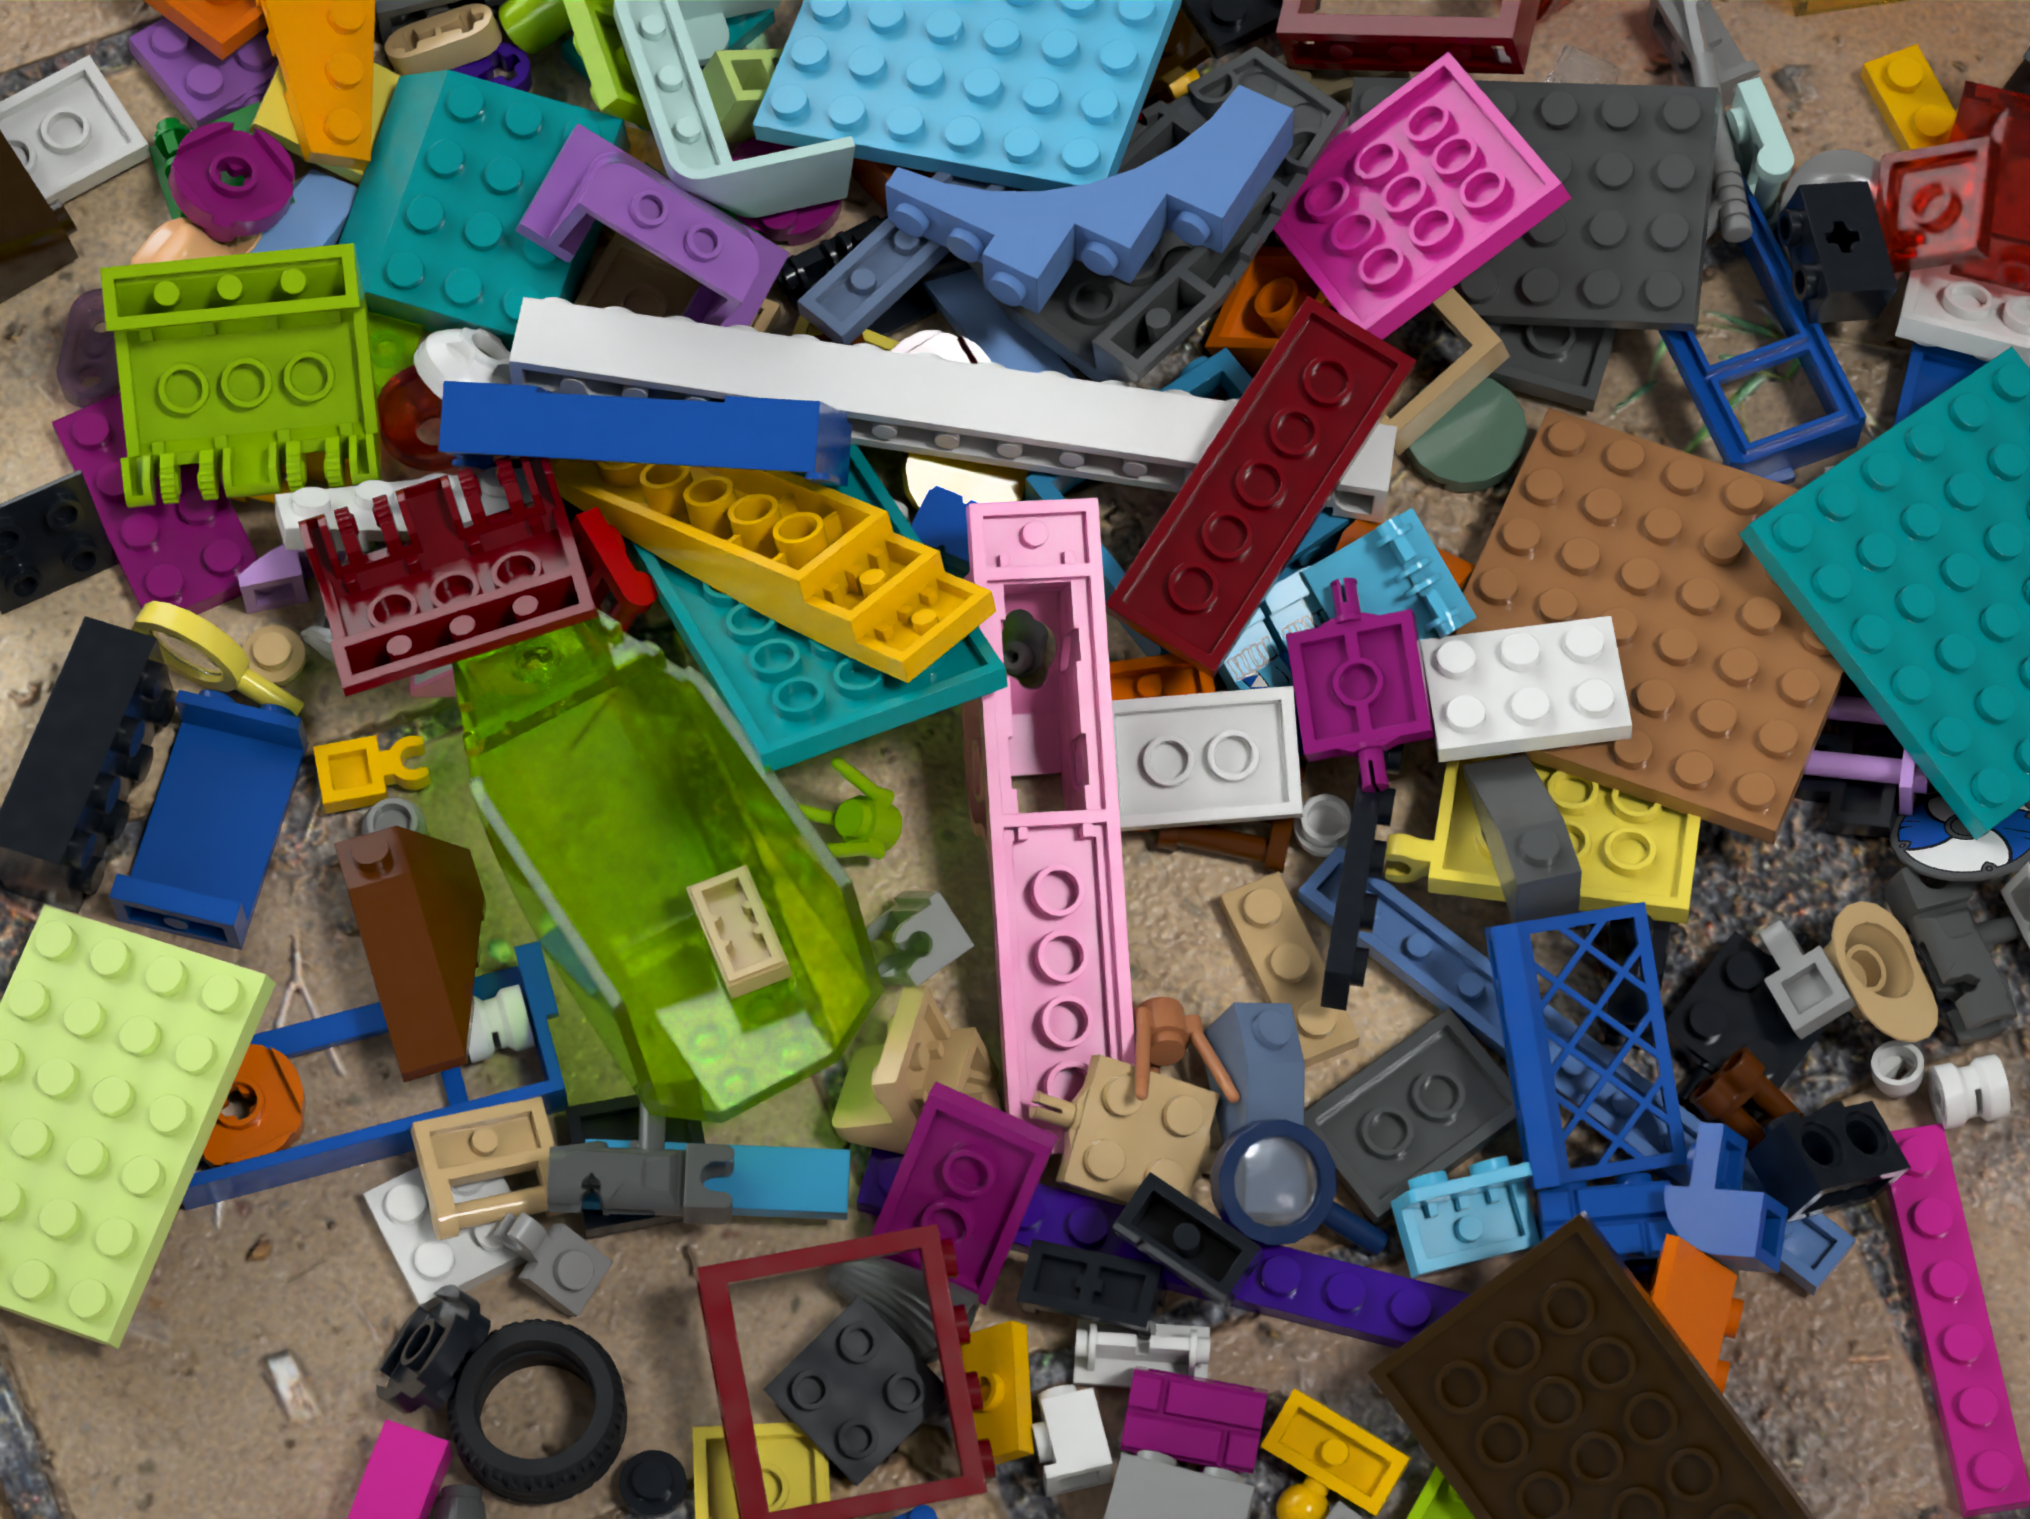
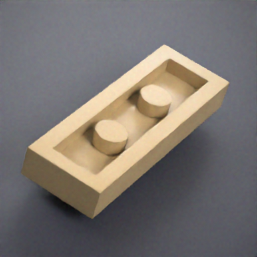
[1219,871,1360,1068]

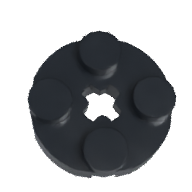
[376,1284,491,1414]

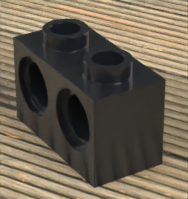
[1745,1101,1911,1223]

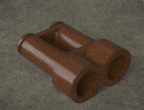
[1689,1047,1805,1152]

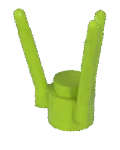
[754,756,902,860]

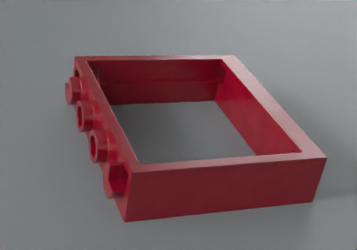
[1276,0,1540,75]
[695,1224,996,1519]

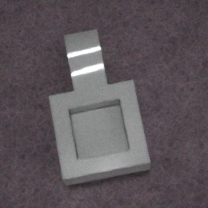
[1759,919,1857,1039]
[493,1213,613,1317]

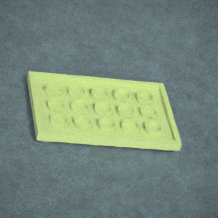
[0,904,276,1349]

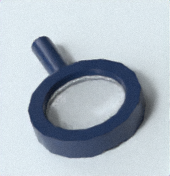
[1210,1119,1388,1256]

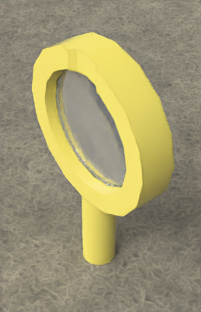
[132,601,304,716]

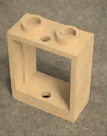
[1380,287,1510,456]

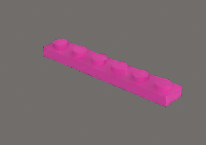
[1886,1123,2030,1518]

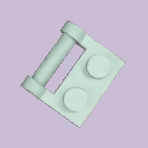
[1726,77,1794,231]

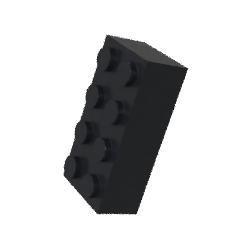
[0,616,177,914]

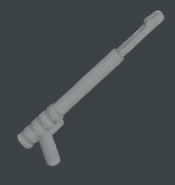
[1683,0,1753,243]

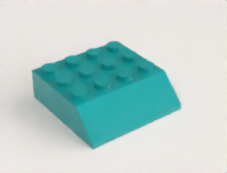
[338,70,630,353]

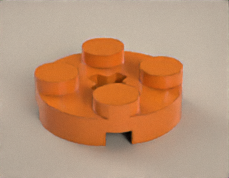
[201,1043,306,1169]

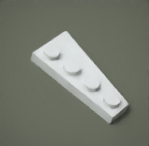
[275,467,533,552]

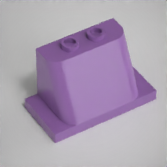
[515,123,790,327]

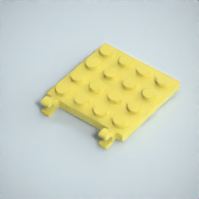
[1385,754,1701,924]

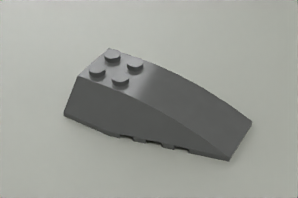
[968,46,1347,383]

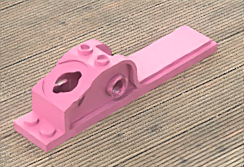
[961,498,1136,1155]

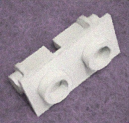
[1073,1319,1210,1388]

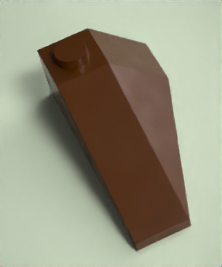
[334,825,486,1082]

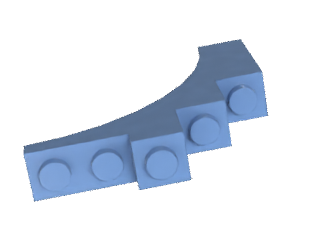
[885,85,1294,314]

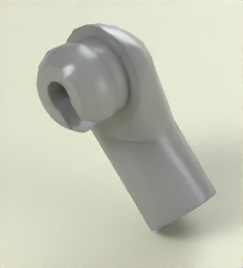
[1003,609,1048,679]

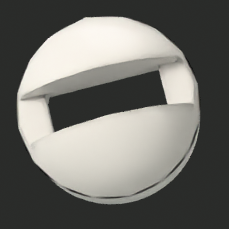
[1871,1040,1924,1098]

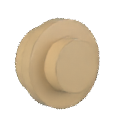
[242,625,306,687]

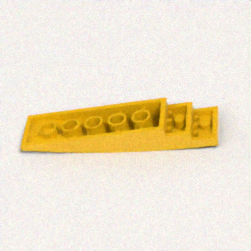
[550,459,997,683]

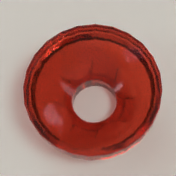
[377,365,459,471]

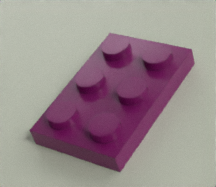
[871,1082,1058,1306]

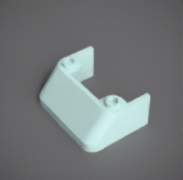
[613,0,855,218]

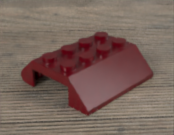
[298,456,598,697]

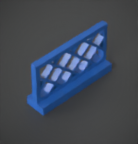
[1484,902,1687,1190]

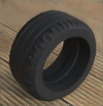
[447,1319,627,1505]

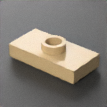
[686,864,792,999]

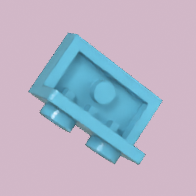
[1390,1156,1541,1279]

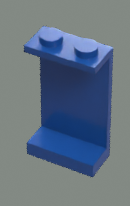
[109,690,309,950]

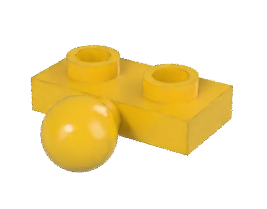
[1260,1388,1413,1519]

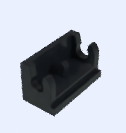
[1016,1239,1168,1338]

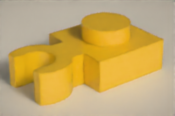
[313,735,431,814]

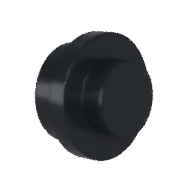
[619,1450,687,1518]

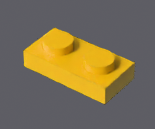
[1860,44,1972,173]

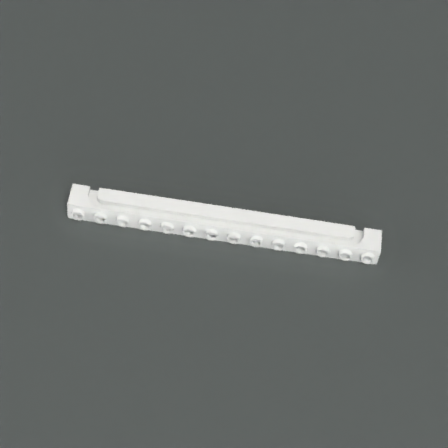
[509,297,1397,523]

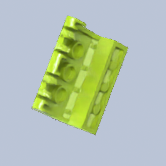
[100,243,381,508]

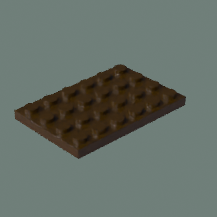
[1368,1210,1816,1519]

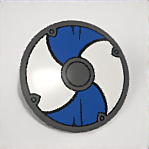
[1890,792,2030,883]

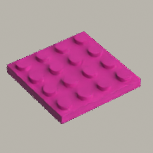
[1273,51,1571,340]

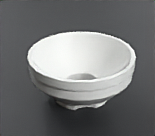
[414,327,511,399]

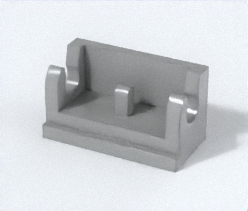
[1646,0,1761,107]
[861,891,975,987]

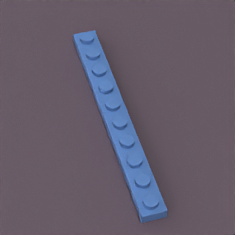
[1297,845,1856,1296]

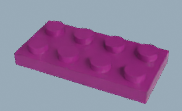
[52,393,259,615]

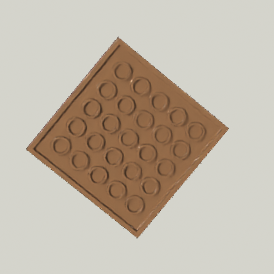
[1447,408,1846,844]

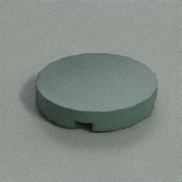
[1405,377,1527,493]

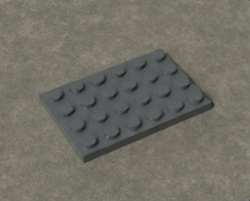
[1331,77,1721,332]

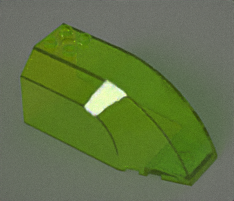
[452,608,884,1123]

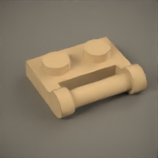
[411,1097,567,1241]

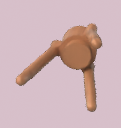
[1133,997,1240,1103]

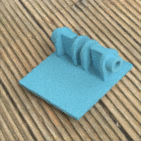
[1302,508,1477,641]

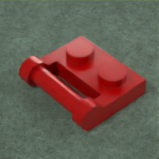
[570,507,658,659]

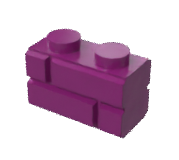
[1120,1366,1268,1475]

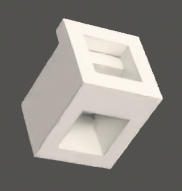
[1031,1385,1113,1498]

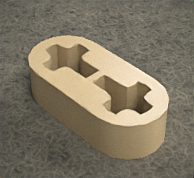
[384,3,502,76]

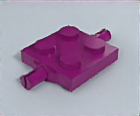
[1286,577,1435,793]

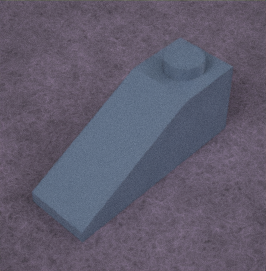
[1204,1002,1305,1216]

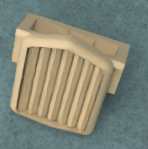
[832,985,1005,1155]

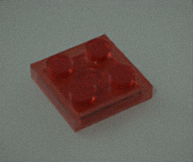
[1875,136,2002,273]

